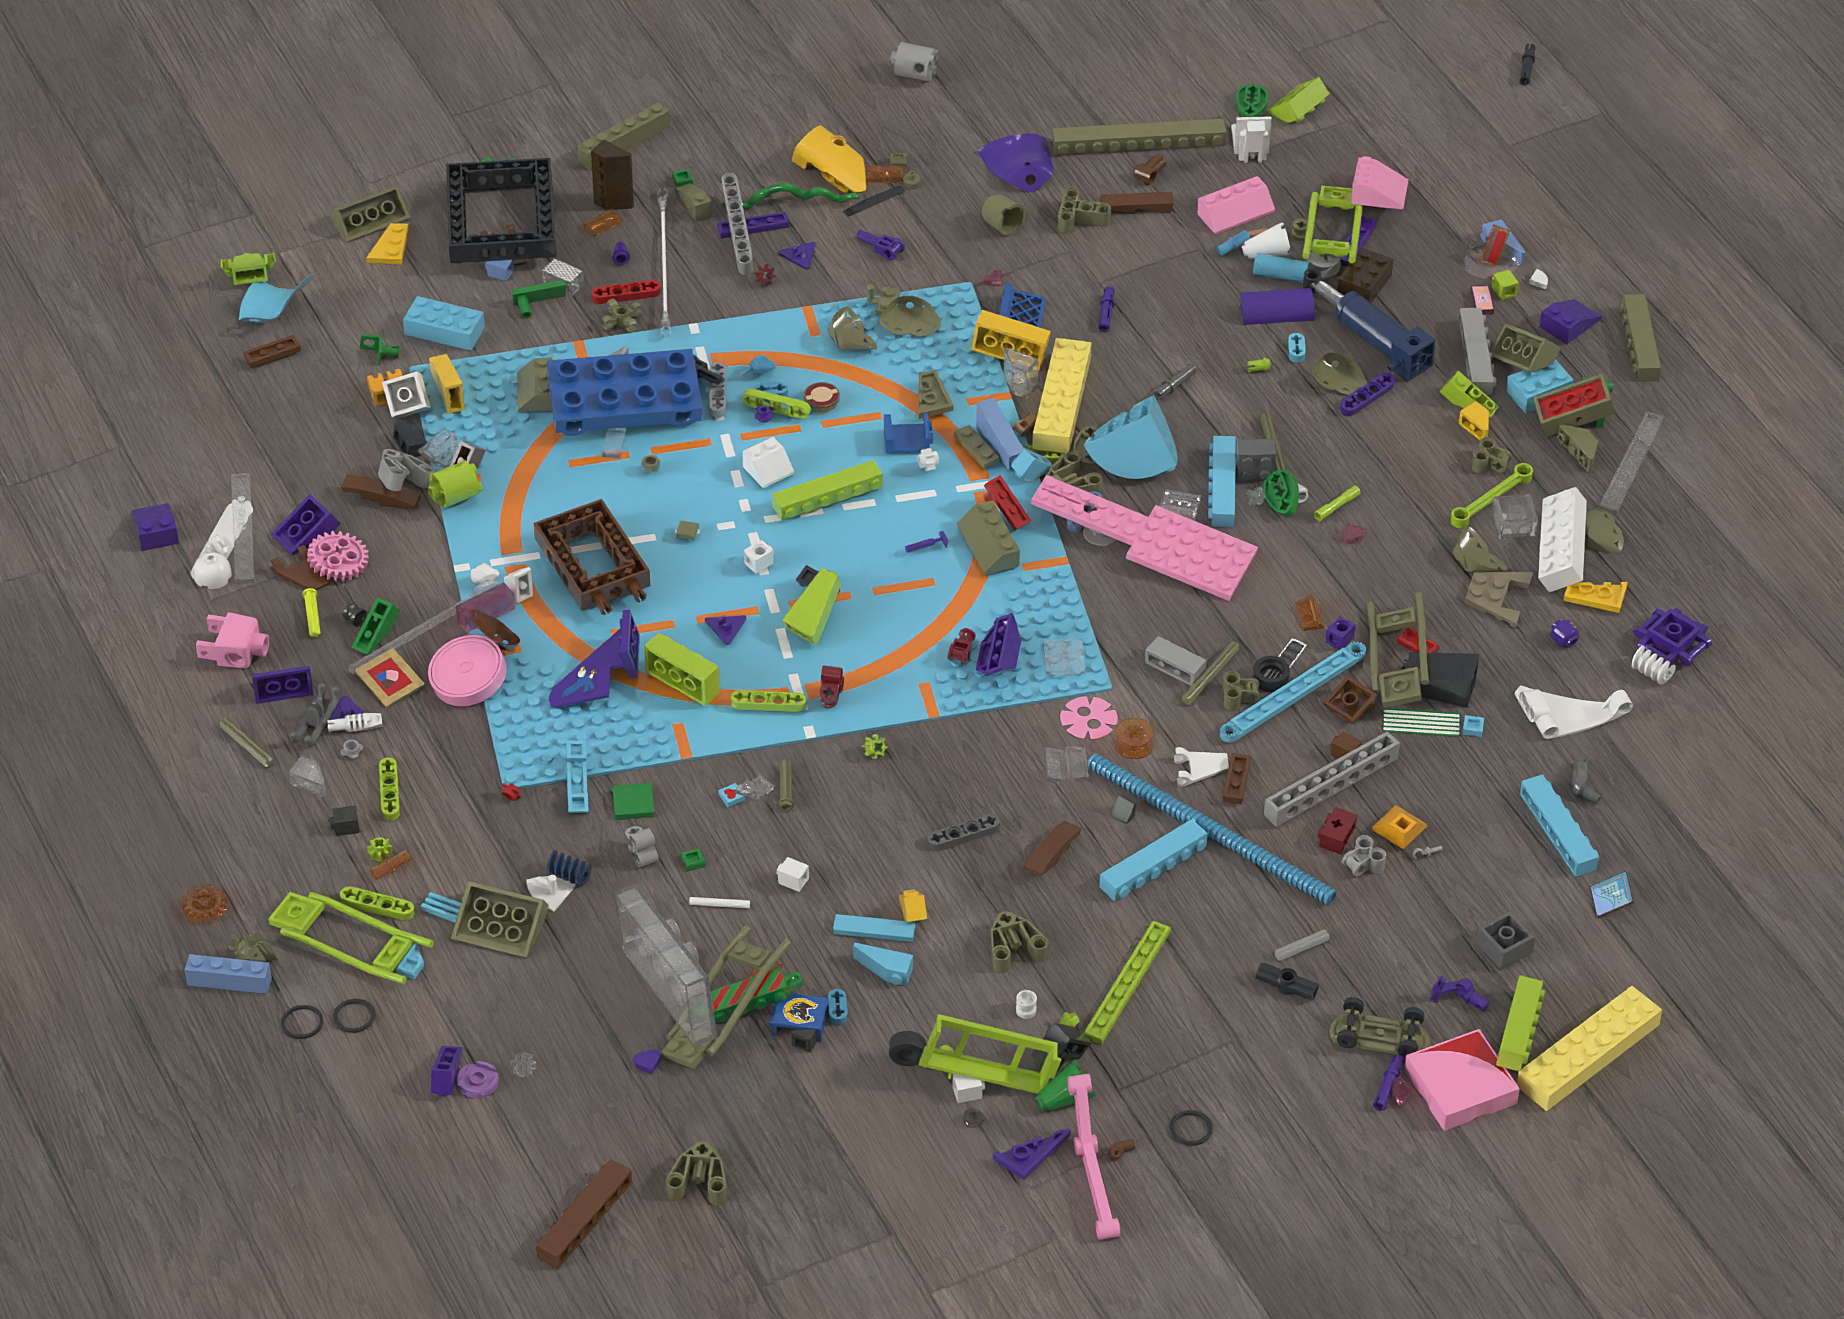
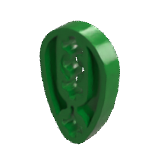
[1236,84,1269,117]
[1262,469,1299,518]

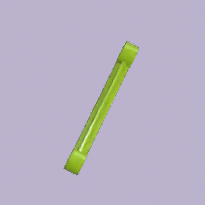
[1451,463,1533,528]

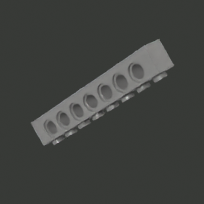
[1264,731,1400,827]

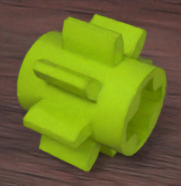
[862,734,888,759]
[367,837,393,862]

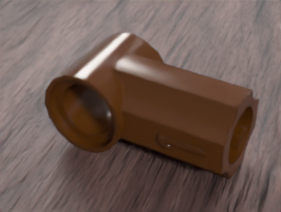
[1134,154,1166,185]

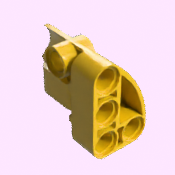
[792,125,866,193]

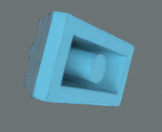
[1011,449,1052,480]

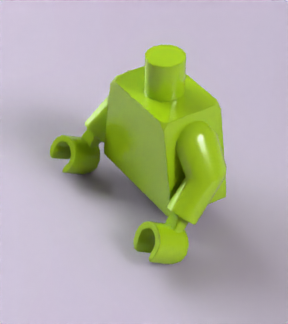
[220,252,276,285]

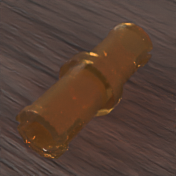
[370,849,411,880]

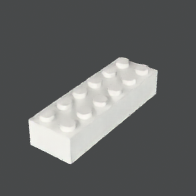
[1538,487,1587,592]

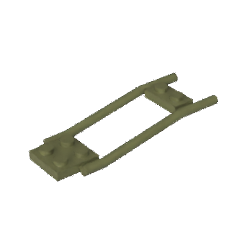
[1367,592,1429,708]
[661,925,791,1069]

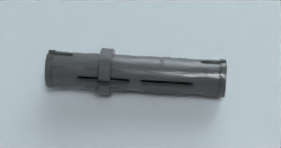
[1153,364,1196,400]

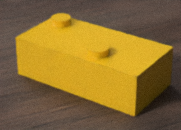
[971,310,1051,371]

